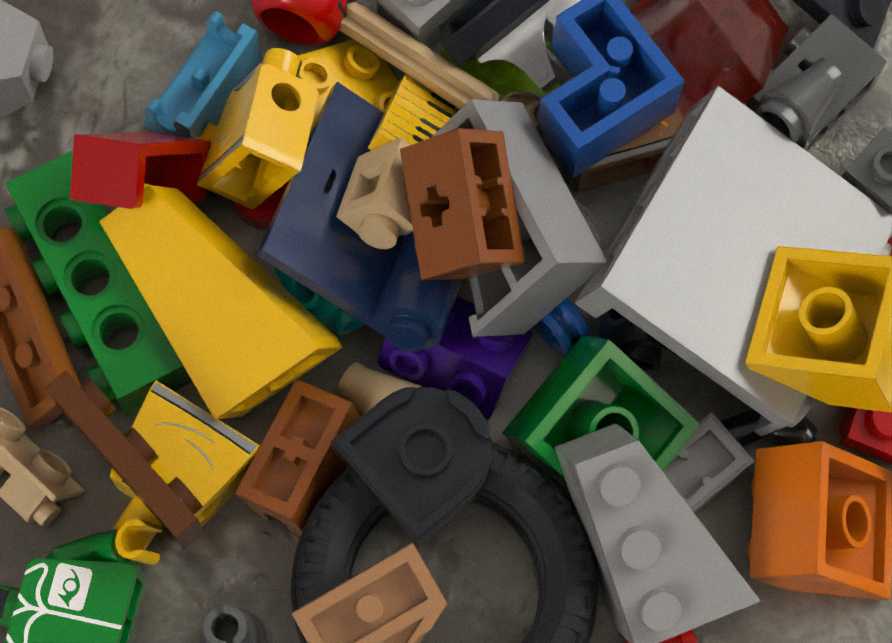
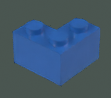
[536,0,685,178]

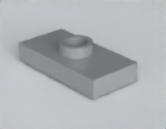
[663,412,754,514]

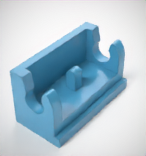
[144,11,262,138]

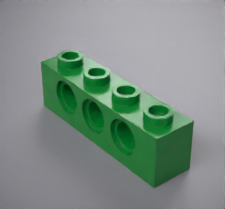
[4,150,192,416]

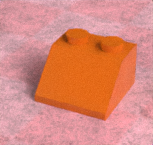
[748,441,892,600]

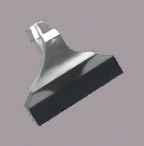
[439,0,567,91]

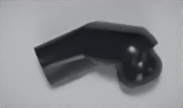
[720,409,817,447]

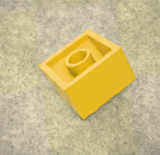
[745,246,892,413]

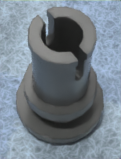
[200,605,266,643]

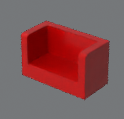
[70,132,211,209]

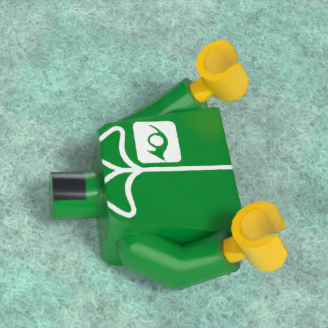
[0,518,163,643]

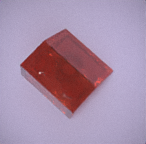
[630,0,789,106]

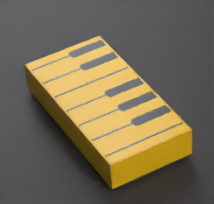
[368,73,457,151]

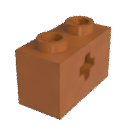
[400,128,525,280]

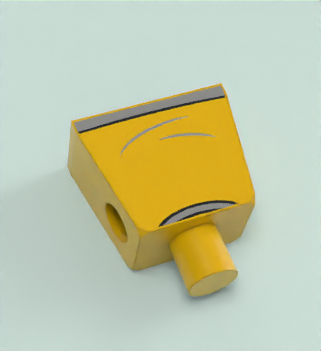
[197,48,319,209]
[110,380,260,550]

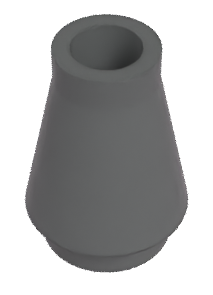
[755,59,844,143]

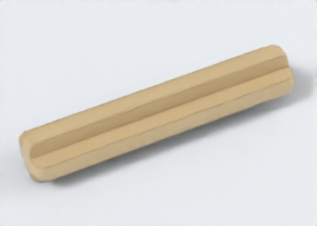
[340,2,499,109]

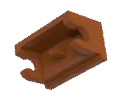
[235,379,361,536]

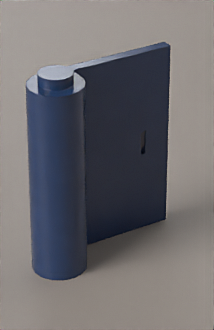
[257,82,463,352]

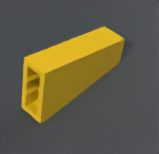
[99,183,343,420]

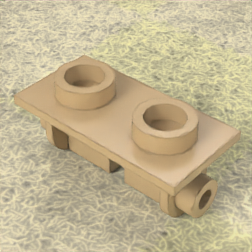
[0,407,85,528]

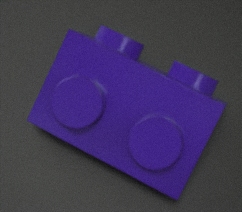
[377,296,534,419]

